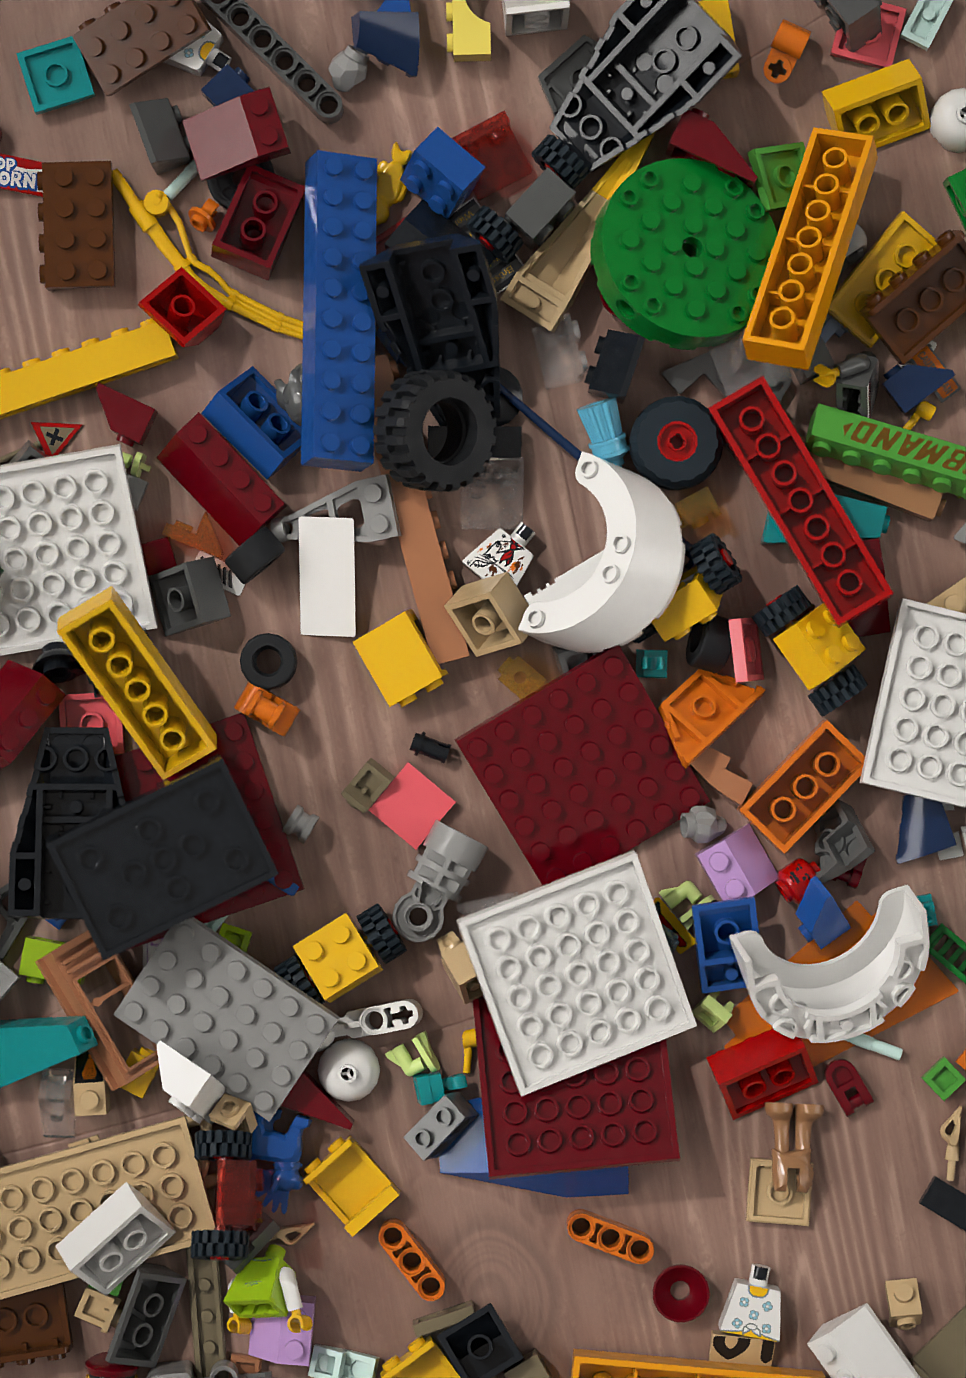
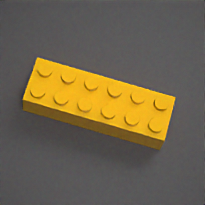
[57,586,217,780]

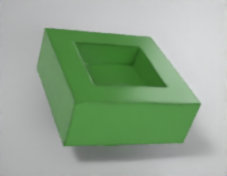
[921,1056,966,1101]

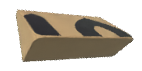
[709,1330,775,1366]

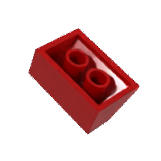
[706,1028,819,1120]

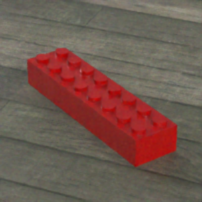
[708,376,894,628]

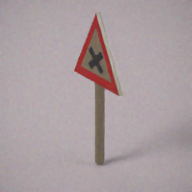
[0,422,83,464]

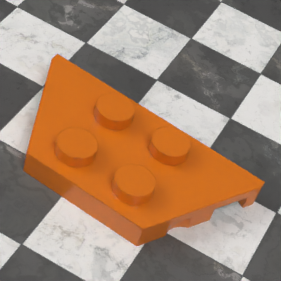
[658,669,766,768]

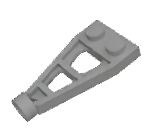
[271,474,402,543]

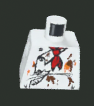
[462,522,536,586]

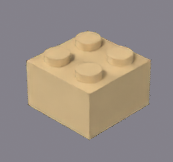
[444,572,529,657]

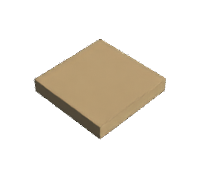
[746,1157,813,1226]

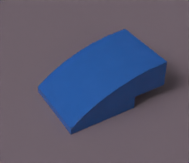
[692,896,759,994]

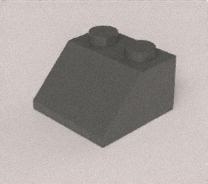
[129,98,192,175]
[148,556,231,637]

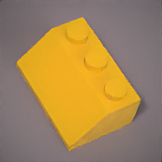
[821,59,931,148]

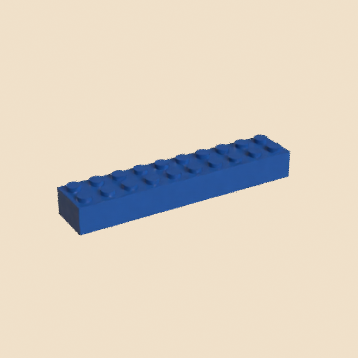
[301,150,377,472]

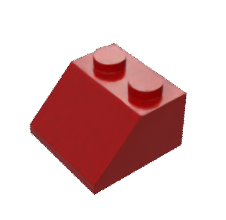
[138,267,227,348]

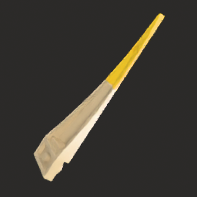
[500,131,656,333]

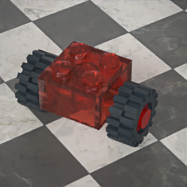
[191,1130,265,1261]

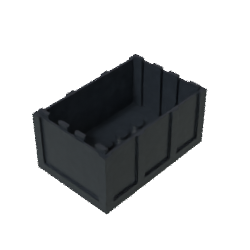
[46,753,279,961]

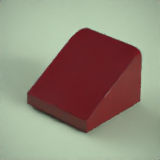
[141,537,177,576]

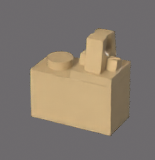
[437,931,483,1005]

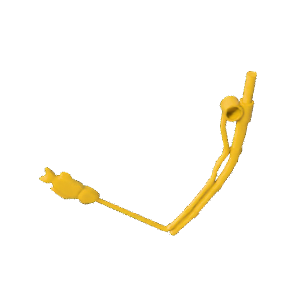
[112,142,412,340]

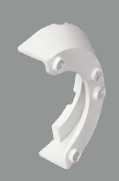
[518,451,685,653]
[729,885,929,1043]

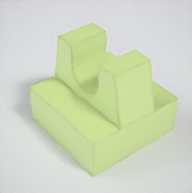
[692,992,734,1033]

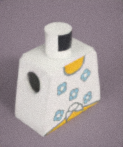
[164,20,232,77]
[718,1264,781,1342]

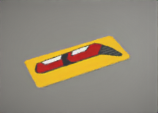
[653,897,695,954]

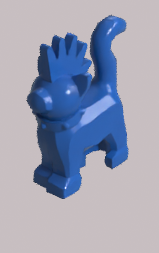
[225,1109,312,1214]

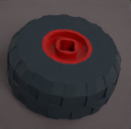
[629,396,723,490]

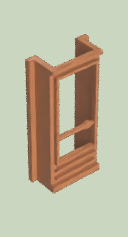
[35,930,159,1092]

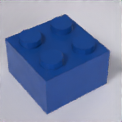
[400,126,485,220]

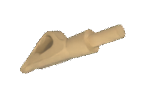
[940,1106,962,1181]
[270,1222,315,1246]

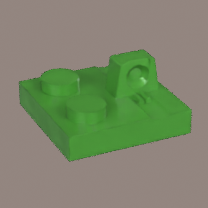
[747,142,805,212]

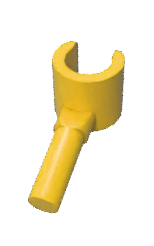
[902,401,936,430]
[462,1028,477,1073]

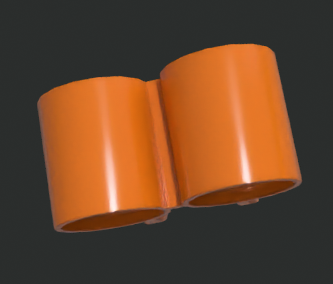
[763,19,811,83]
[234,681,300,737]

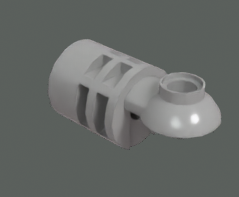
[393,820,489,942]

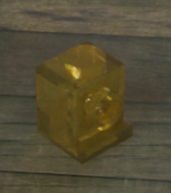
[674,486,722,530]
[497,656,546,699]

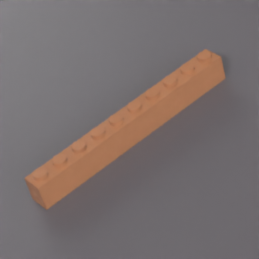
[374,354,471,665]

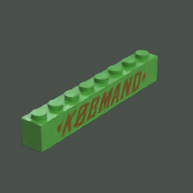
[805,403,966,500]

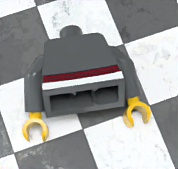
[813,351,879,418]

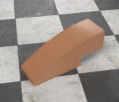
[690,747,753,806]

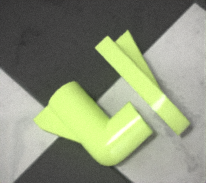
[122,452,151,478]
[659,881,715,930]
[385,1031,440,1077]

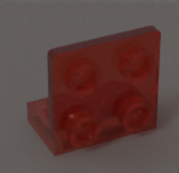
[452,110,532,200]

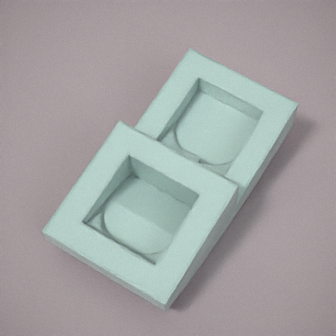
[308,1344,380,1378]

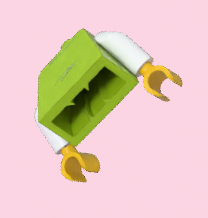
[223,1244,313,1335]

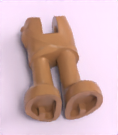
[765,1102,824,1193]

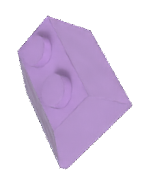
[695,823,778,901]
[248,1295,316,1366]

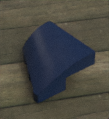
[351,11,420,78]
[895,794,957,864]

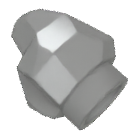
[328,44,370,92]
[680,806,727,843]

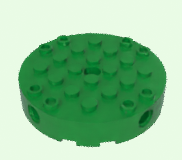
[590,158,778,350]

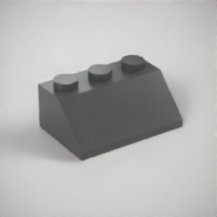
[105,1262,187,1368]

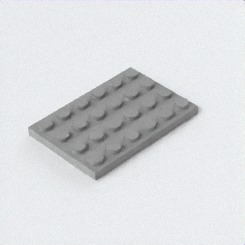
[113,917,340,1122]

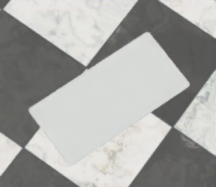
[298,516,356,637]

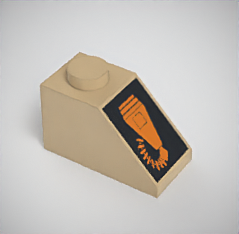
[73,1050,111,1116]

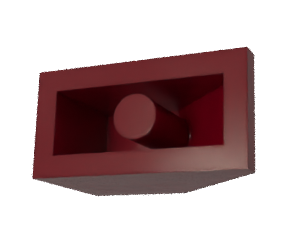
[96,383,158,448]

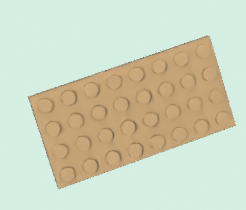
[0,1115,217,1300]

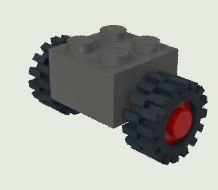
[466,134,590,263]

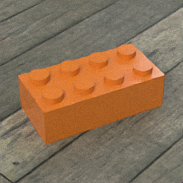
[736,720,865,854]

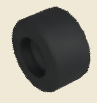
[225,527,285,584]
[686,615,732,673]
[240,633,298,690]

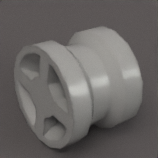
[282,805,319,844]

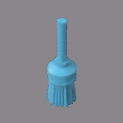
[577,398,630,467]

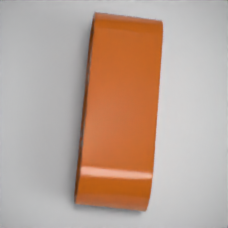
[566,1209,654,1264]
[379,1218,445,1301]

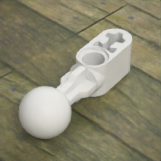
[317,999,423,1052]

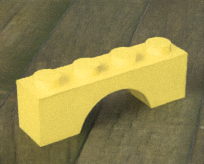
[446,0,491,62]

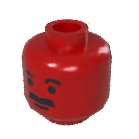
[775,858,821,904]

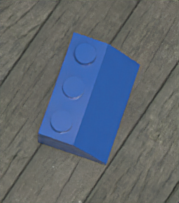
[201,366,301,480]

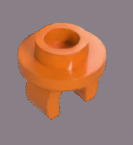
[188,198,219,232]

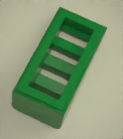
[929,923,966,984]

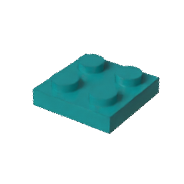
[16,36,96,115]

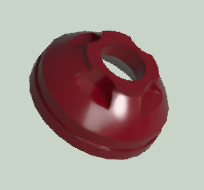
[652,1264,710,1322]

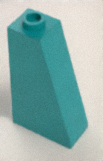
[760,494,890,545]
[0,1016,98,1088]

